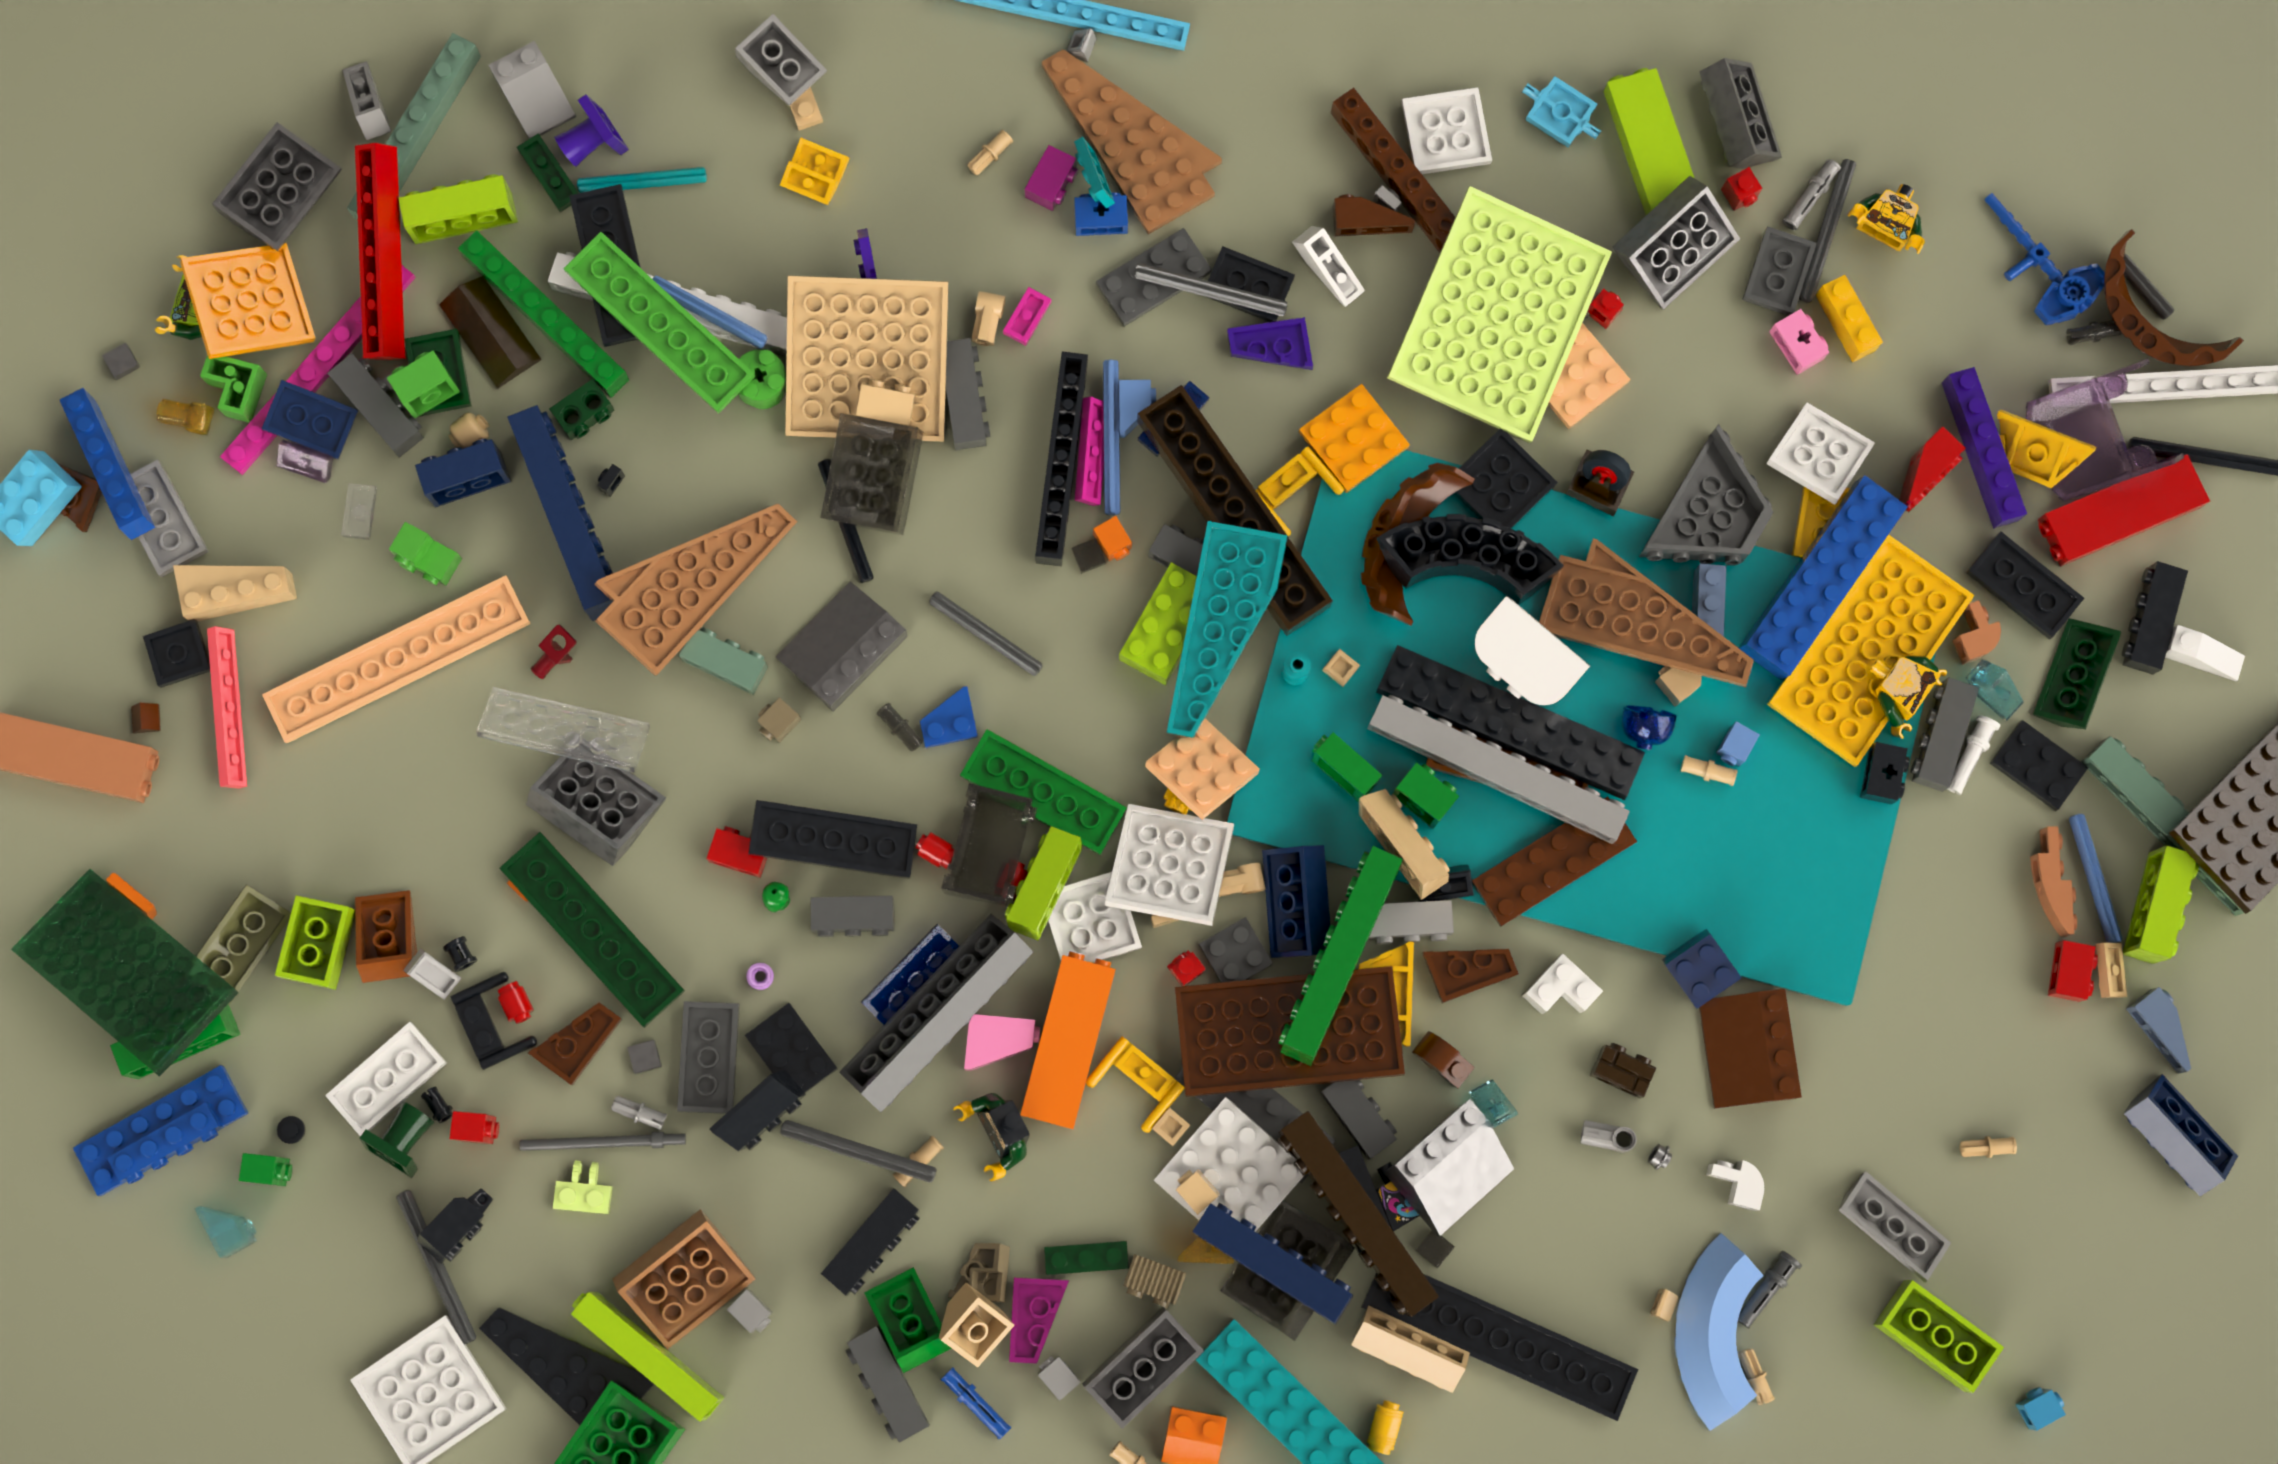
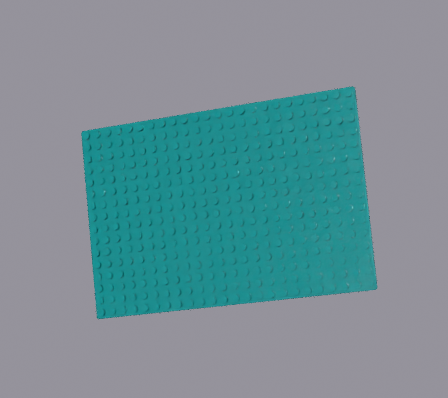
[1227,450,1936,1006]

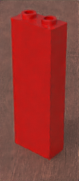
[2038,454,2211,567]

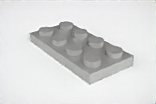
[131,459,209,577]

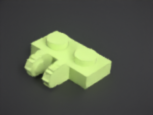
[553,1160,612,1214]

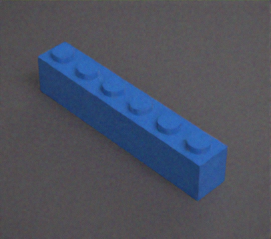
[59,388,155,540]

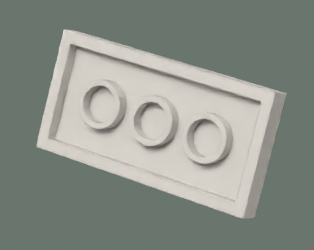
[325,1022,447,1136]

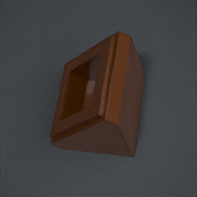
[131,702,161,734]

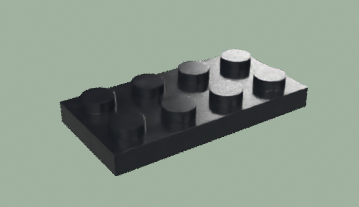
[1966,532,2085,640]

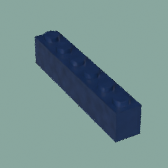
[1192,1203,1353,1325]

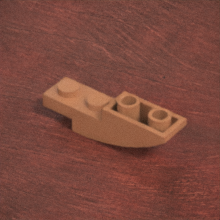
[2030,826,2077,937]

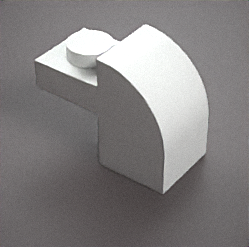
[1706,1160,1764,1211]

